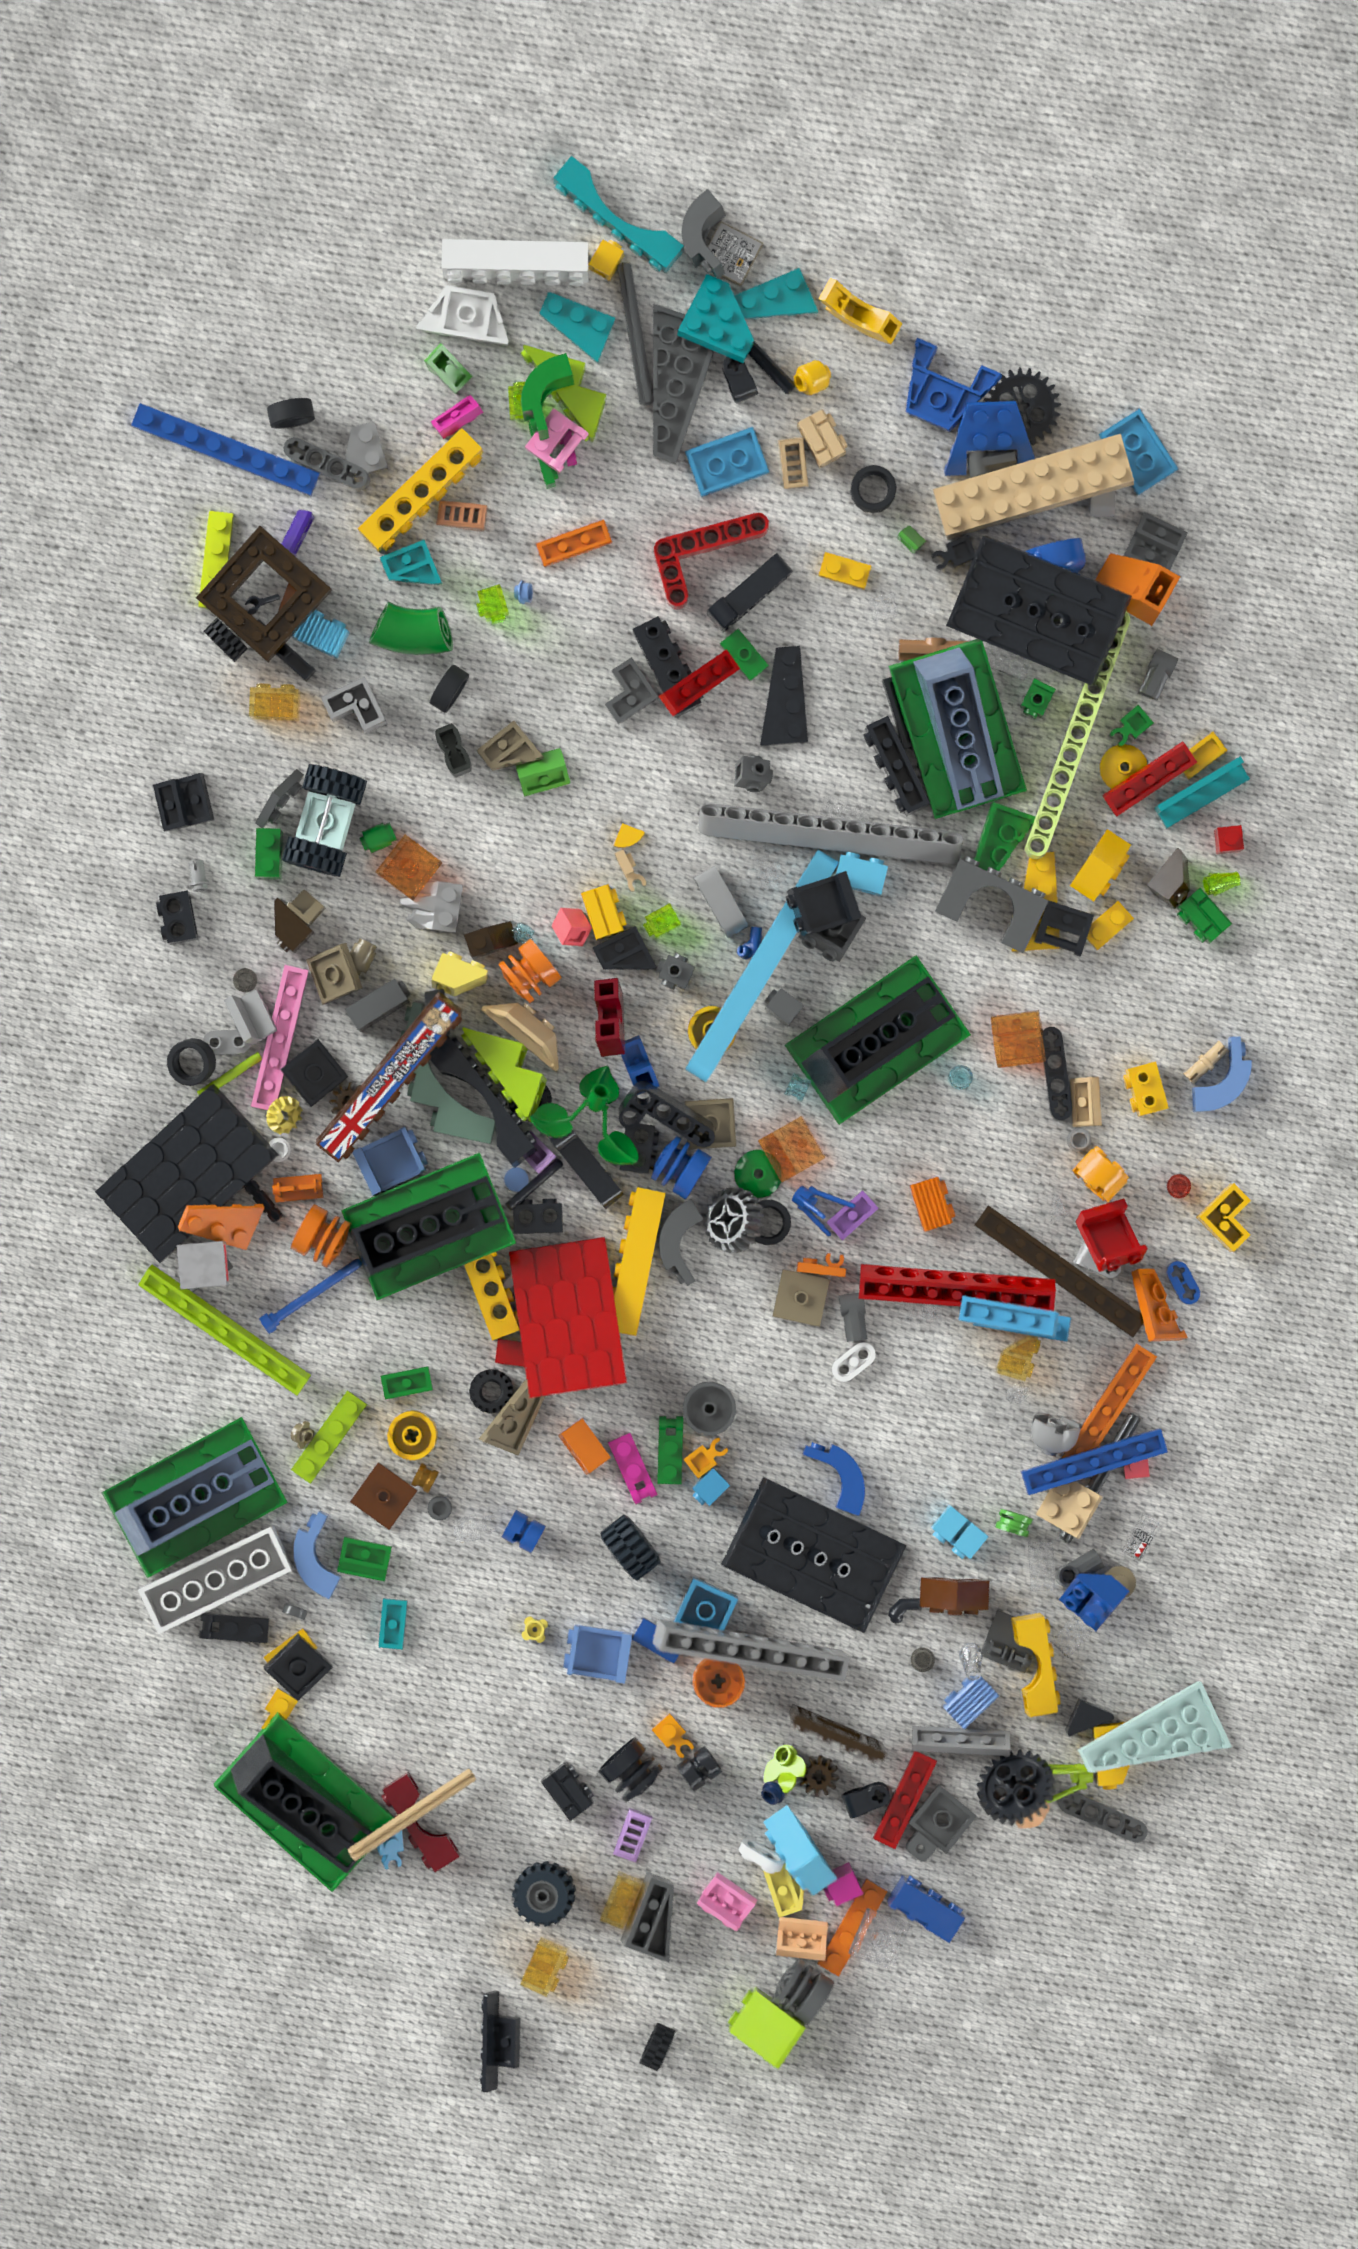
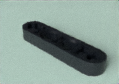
[1040,1027,1072,1121]

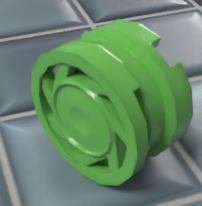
[995,1509,1033,1537]

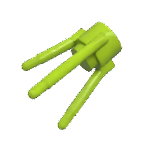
[1046,1763,1093,1803]

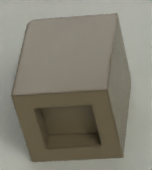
[286,890,326,926]

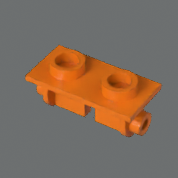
[272,1174,324,1202]

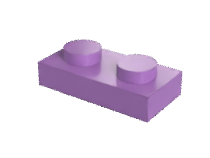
[826,1190,879,1241]

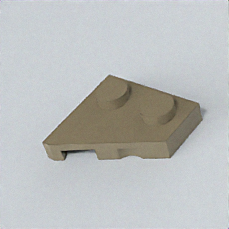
[476,721,544,771]

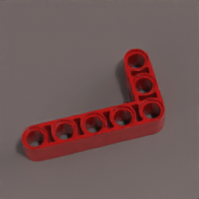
[654,513,769,610]

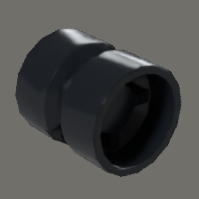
[677,1746,723,1792]

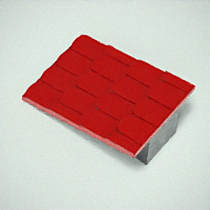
[509,1237,627,1398]

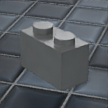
[764,988,804,1027]

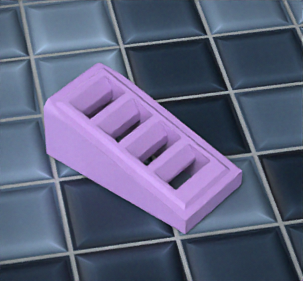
[613,1808,652,1863]

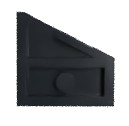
[592,926,657,970]

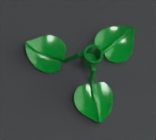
[530,1066,638,1165]

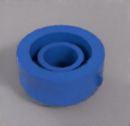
[1026,538,1086,573]

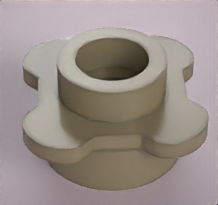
[291,1421,314,1449]

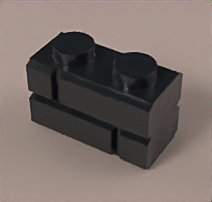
[541,1762,595,1821]

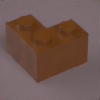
[920,1577,990,1615]

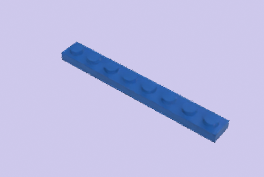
[131,403,320,496]

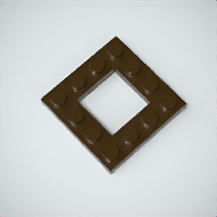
[196,526,332,663]
[789,1704,887,1764]

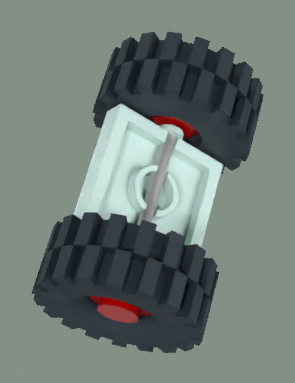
[282,764,367,877]

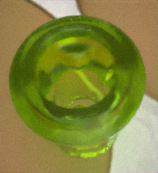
[1203,871,1241,897]

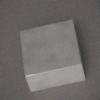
[177,1241,229,1289]

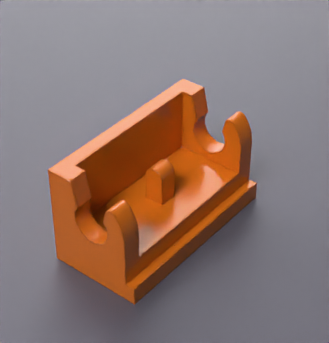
[558,1418,611,1475]

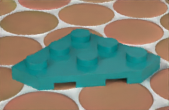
[677,274,754,363]

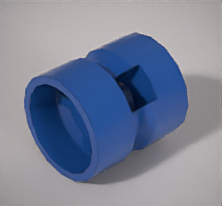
[501,1510,546,1553]

